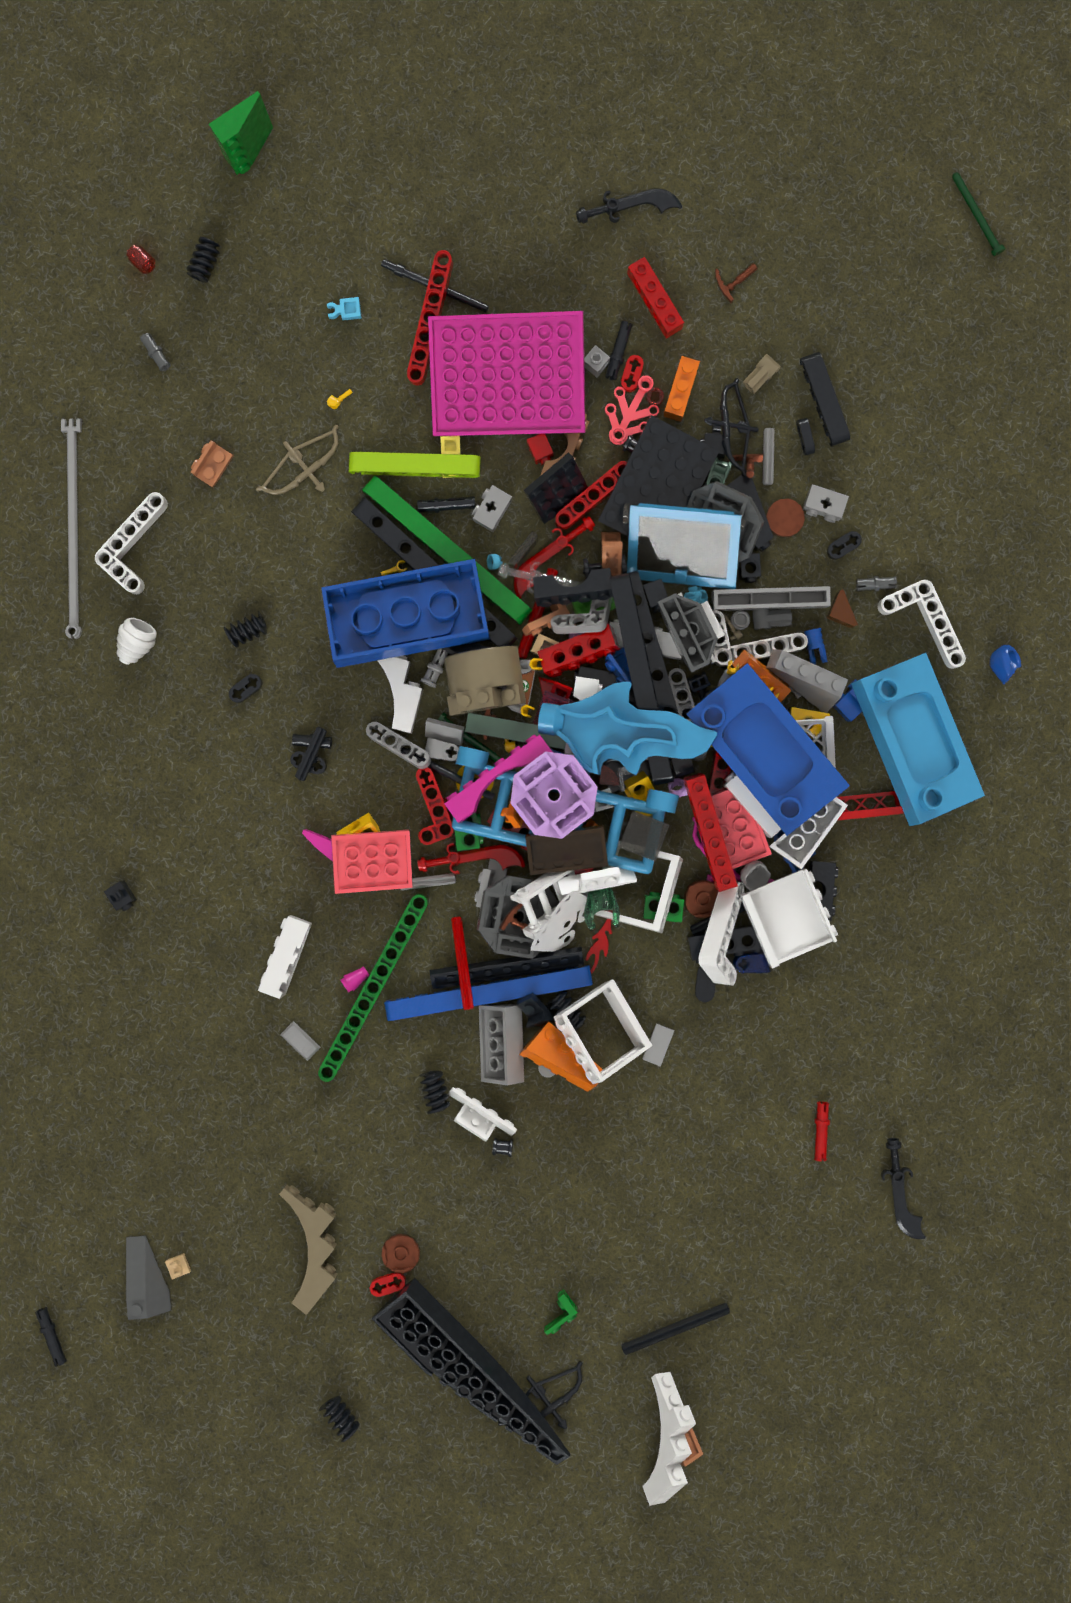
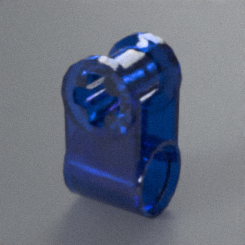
[733,952,771,973]

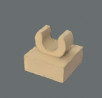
[165,1253,191,1279]

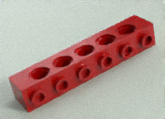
[683,773,738,892]

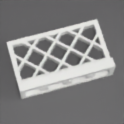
[796,716,836,768]

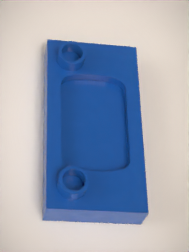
[321,559,490,668]
[686,663,850,836]

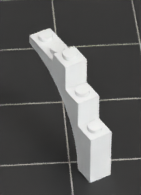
[377,656,423,734]
[643,1372,696,1506]

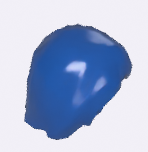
[989,645,1021,685]

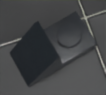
[517,993,555,1028]

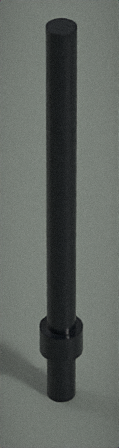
[381,259,489,313]
[401,747,496,801]

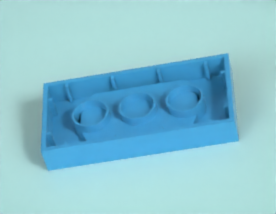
[851,653,985,826]

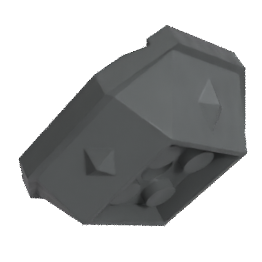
[681,481,764,569]
[477,875,559,959]

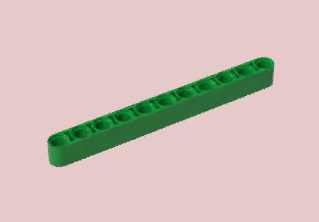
[362,475,532,625]
[318,894,429,1082]

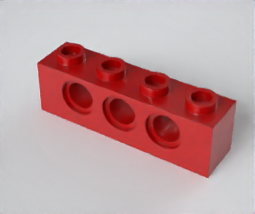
[627,257,684,339]
[538,624,620,677]

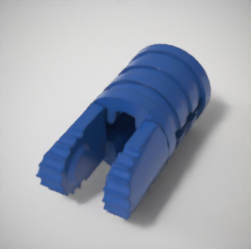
[804,628,828,665]

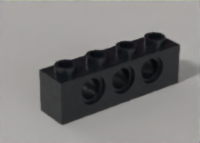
[687,925,763,963]

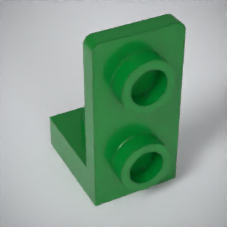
[544,1289,578,1335]

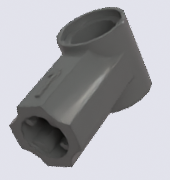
[753,609,792,630]

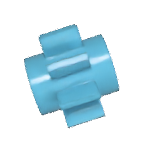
[684,586,708,604]

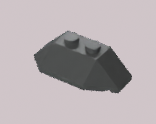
[657,593,718,673]

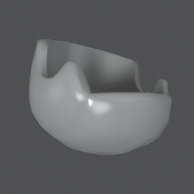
[740,861,771,891]

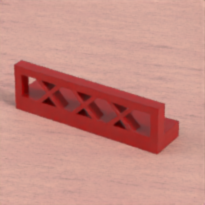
[837,791,904,821]

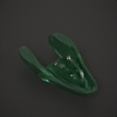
[584,887,620,931]

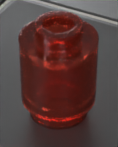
[126,244,156,274]

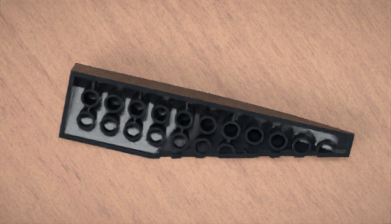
[371,1278,570,1465]

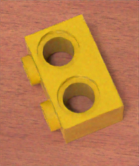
[623,771,655,819]

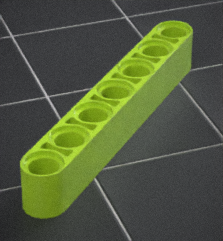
[349,452,481,478]

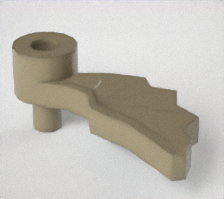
[722,612,743,641]

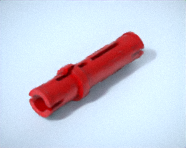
[814,1101,830,1161]

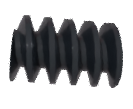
[186,237,220,283]
[224,611,267,647]
[547,991,586,1031]
[419,1071,450,1114]
[319,1396,360,1442]

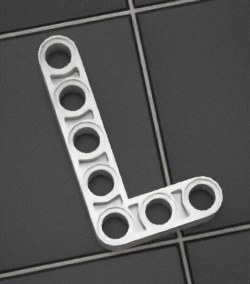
[95,492,168,595]
[878,580,966,669]
[713,610,808,667]
[699,882,744,985]

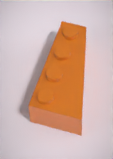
[519,1021,603,1092]

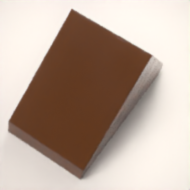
[826,590,858,628]

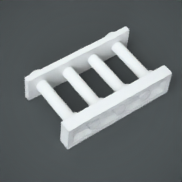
[510,870,594,939]

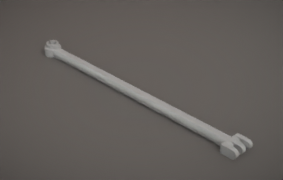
[61,419,82,639]

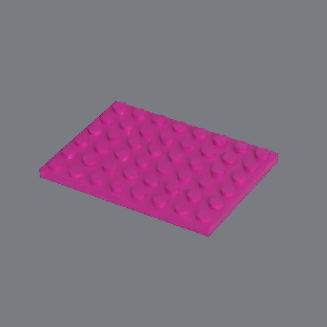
[428,311,586,436]

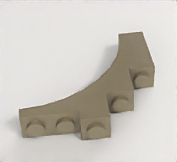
[279,1184,337,1315]

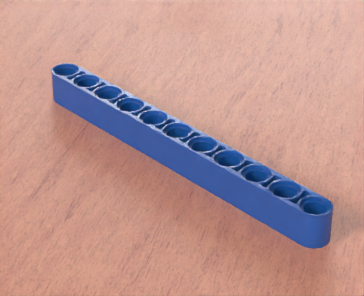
[384,965,593,1021]

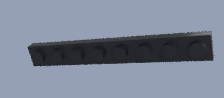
[429,947,584,989]

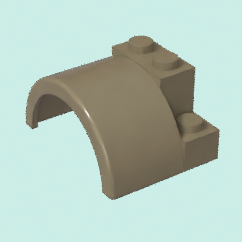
[444,646,526,716]

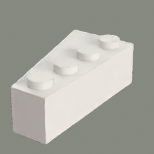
[769,797,848,869]
[258,915,312,999]

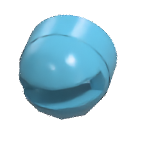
[487,554,503,570]

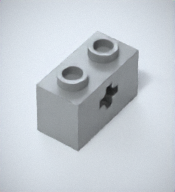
[803,484,849,523]
[472,485,512,532]

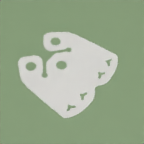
[531,890,593,952]

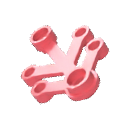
[605,376,659,445]

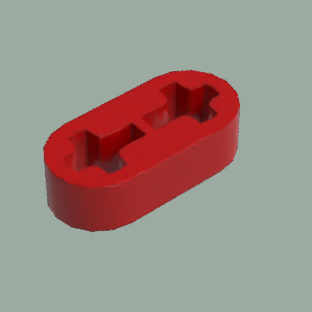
[621,355,644,392]
[370,1272,406,1297]

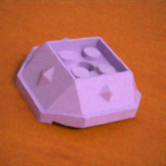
[511,751,598,839]

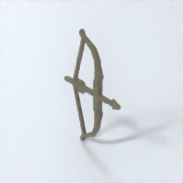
[256,425,339,495]

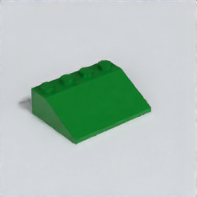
[209,91,273,175]

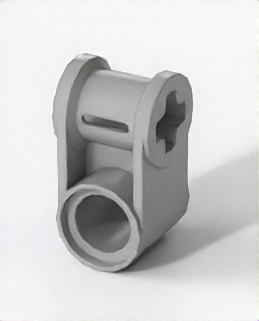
[425,738,459,762]

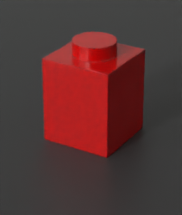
[527,434,554,465]

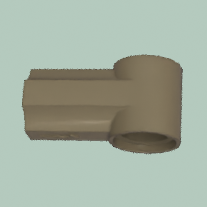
[743,354,781,394]

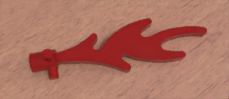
[586,906,617,974]

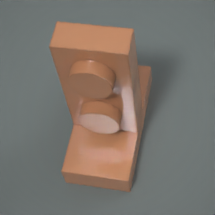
[601,532,622,576]
[522,604,576,637]

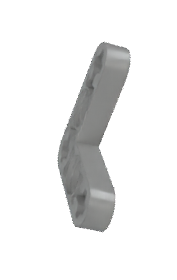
[550,598,612,634]

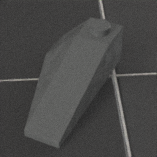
[126,1235,171,1320]

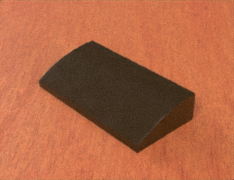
[525,825,608,875]

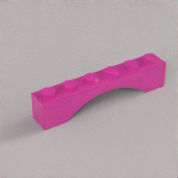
[444,734,553,823]

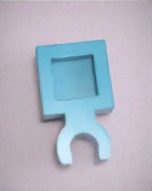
[327,297,362,320]

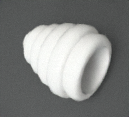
[116,618,157,665]

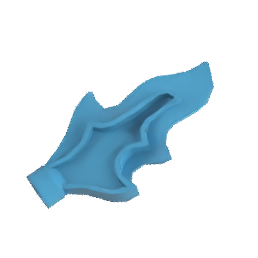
[538,682,717,775]

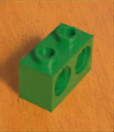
[455,812,484,851]
[643,892,684,922]

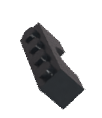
[533,568,613,607]

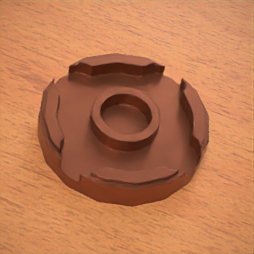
[766,499,805,537]
[684,880,718,918]
[382,1234,420,1273]

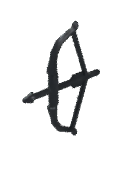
[704,378,759,476]
[498,1361,583,1429]

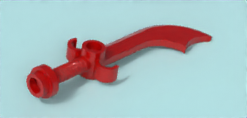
[514,517,596,599]
[417,843,525,874]

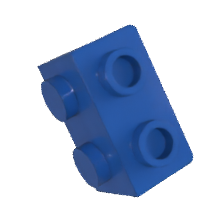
[605,647,633,690]

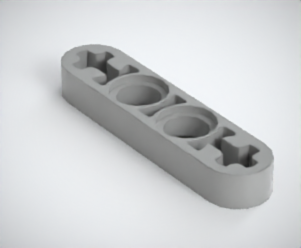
[366,722,431,769]

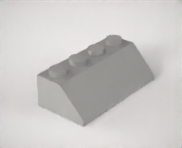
[479,1004,524,1085]

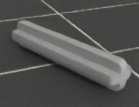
[762,428,775,485]
[401,873,456,890]

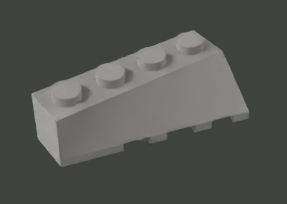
[766,649,848,713]

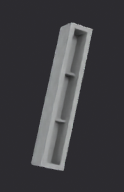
[711,586,831,611]

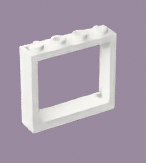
[592,841,683,933]
[553,979,652,1084]

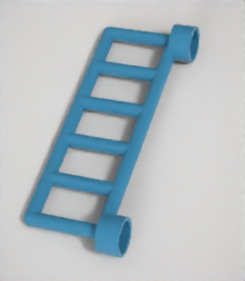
[452,746,679,874]

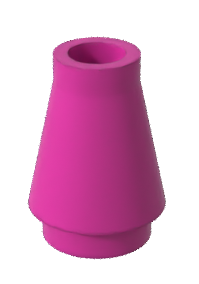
[340,966,370,993]

